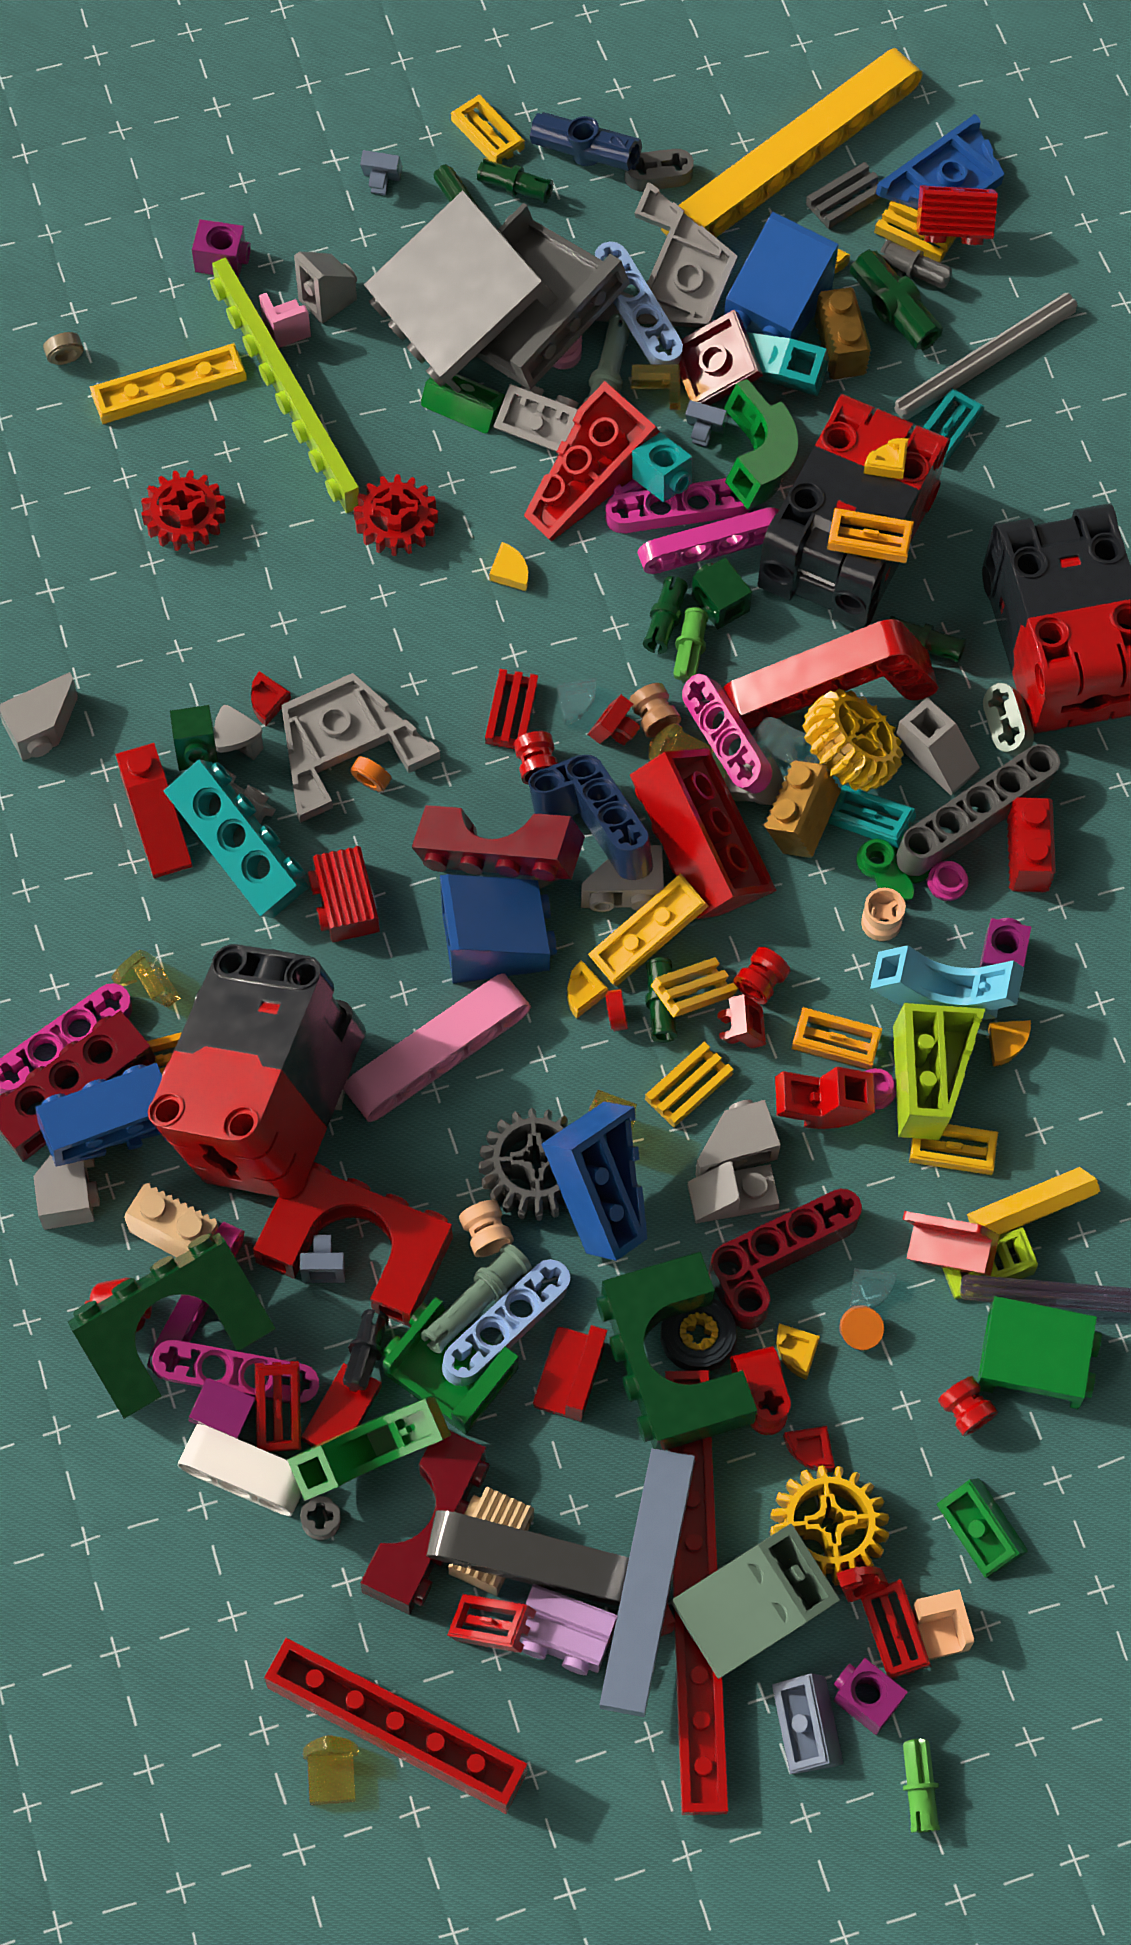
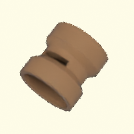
[629,683,681,738]

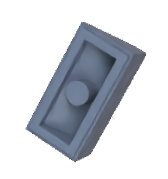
[772,1673,843,1774]

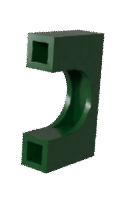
[67,1233,276,1419]
[596,1252,757,1451]

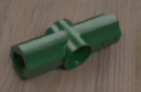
[850,249,943,351]

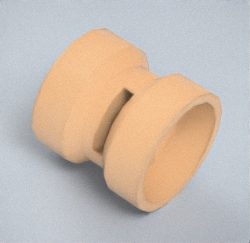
[861,888,906,941]
[459,1200,514,1258]

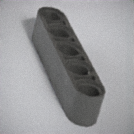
[895,744,1060,876]
[426,1510,629,1606]

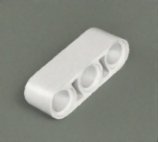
[177,1424,302,1516]

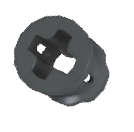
[300,1496,341,1541]

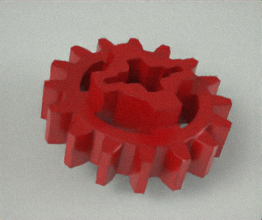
[141,470,226,551]
[354,474,438,556]

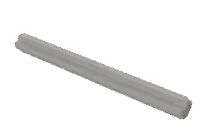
[894,293,1078,420]

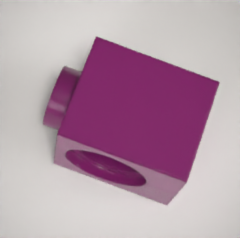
[192,219,251,278]
[979,918,1031,967]
[833,1658,908,1735]

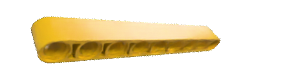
[661,48,923,238]

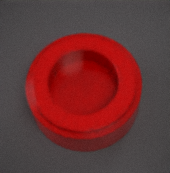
[605,989,628,1032]

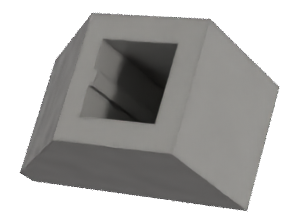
[896,698,980,796]
[581,845,664,912]
[33,1155,100,1230]

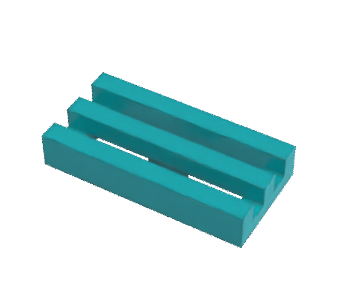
[923,388,984,467]
[827,785,916,848]

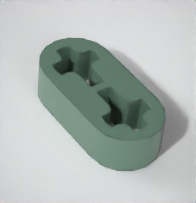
[983,683,1034,757]

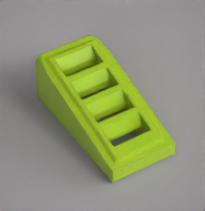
[942,1227,1038,1300]

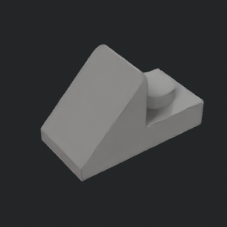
[687,1161,779,1223]

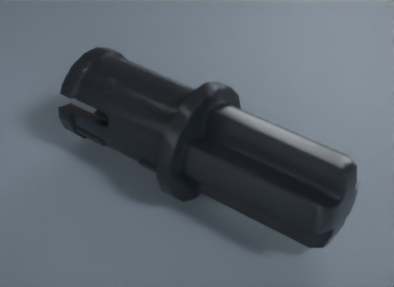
[343,1309,389,1392]

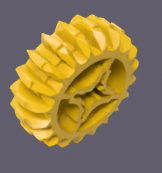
[802,688,904,792]
[770,1465,889,1586]

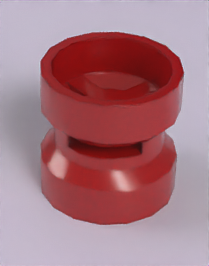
[514,731,558,785]
[733,947,791,1004]
[938,1376,999,1437]

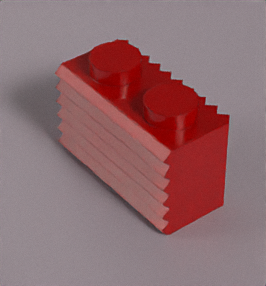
[916,185,998,245]
[1007,797,1056,892]
[308,846,380,942]

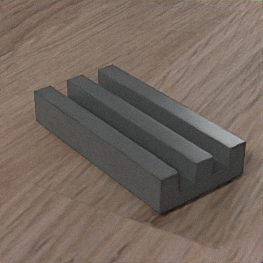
[806,162,880,229]

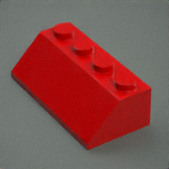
[630,748,777,919]

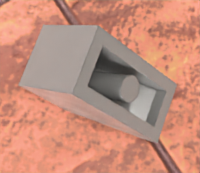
[294,251,357,324]
[0,672,78,761]
[695,1100,780,1177]

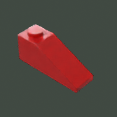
[115,743,193,878]

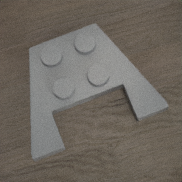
[596,183,738,328]
[281,673,440,823]

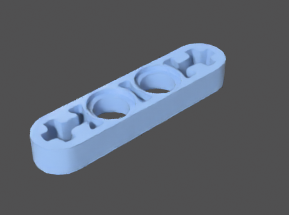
[595,241,683,370]
[442,1259,570,1386]

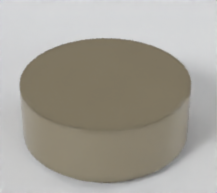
[43,332,84,365]

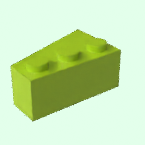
[893,1003,985,1140]

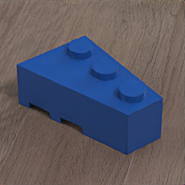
[35,1063,167,1167]
[541,1102,647,1261]

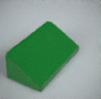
[421,374,505,433]
[936,1478,1028,1578]

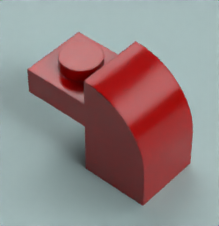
[775,1066,875,1129]

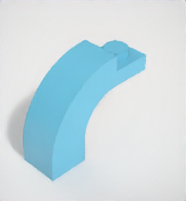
[870,945,1024,1020]

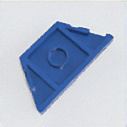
[876,114,1004,209]

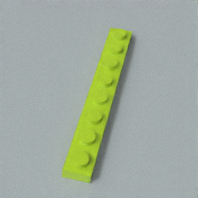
[210,257,359,513]

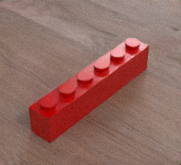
[264,1638,527,1814]

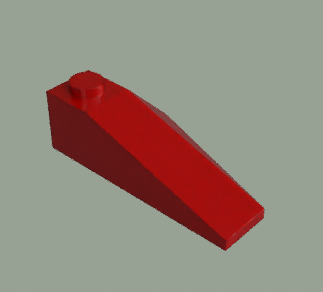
[524,381,660,541]

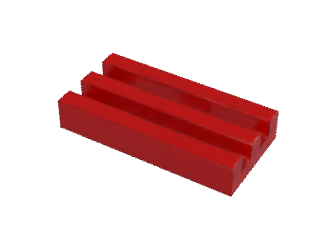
[485,669,538,749]
[255,1361,301,1452]
[861,1579,932,1680]
[447,1594,537,1653]

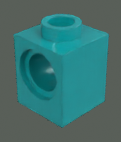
[632,432,692,503]

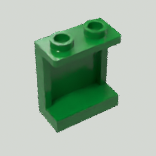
[977,1296,1102,1409]
[382,1297,519,1435]

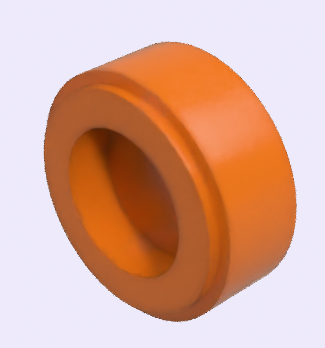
[351,756,392,792]
[840,1305,884,1350]

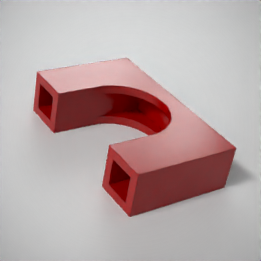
[253,1162,453,1327]

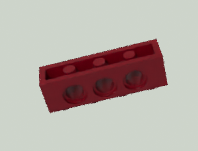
[0,1010,156,1162]

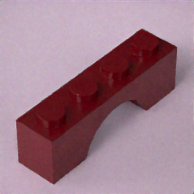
[412,805,585,881]
[360,1430,490,1615]

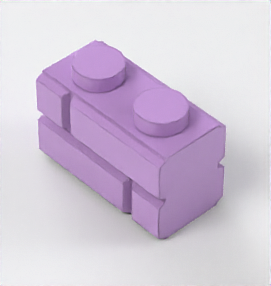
[519,1584,617,1675]

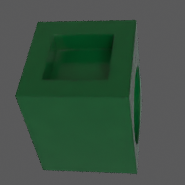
[691,557,752,630]
[170,705,218,771]

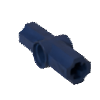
[529,112,642,171]

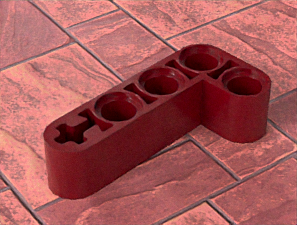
[709,1188,862,1330]

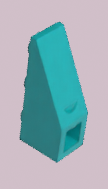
[747,332,830,396]

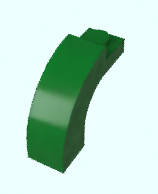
[724,379,798,509]
[287,1395,451,1501]

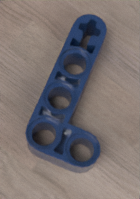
[528,755,653,880]

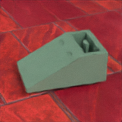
[670,1523,840,1679]

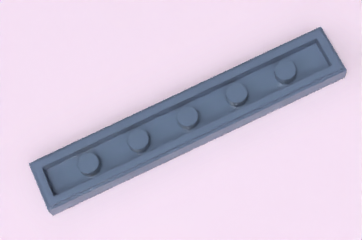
[599,1448,695,1717]

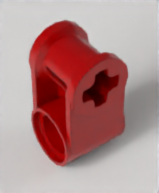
[730,1346,791,1435]

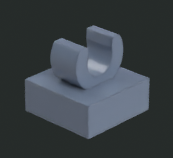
[360,150,403,195]
[685,400,728,447]
[300,1235,345,1283]

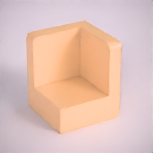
[912,1589,974,1660]

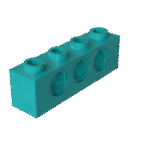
[163,759,309,918]

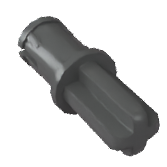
[880,240,952,288]

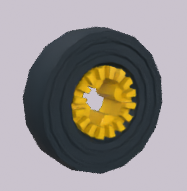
[660,1298,737,1371]

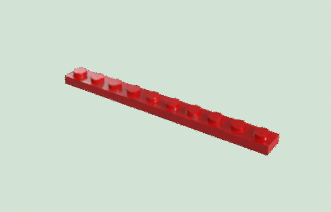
[665,1370,728,1815]

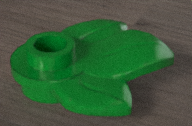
[856,835,930,901]

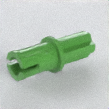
[673,607,709,683]
[903,1739,940,1833]

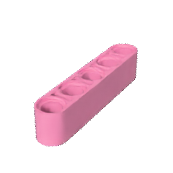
[343,974,531,1122]

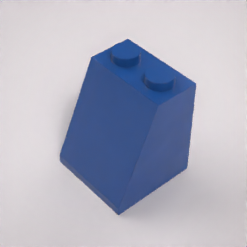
[724,212,839,340]
[440,874,557,983]

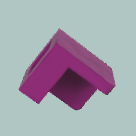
[188,1378,255,1439]

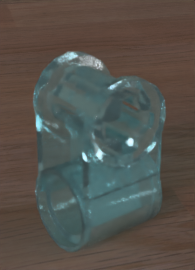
[753,717,820,777]

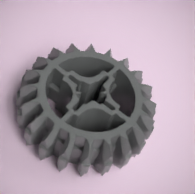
[479,1108,568,1221]

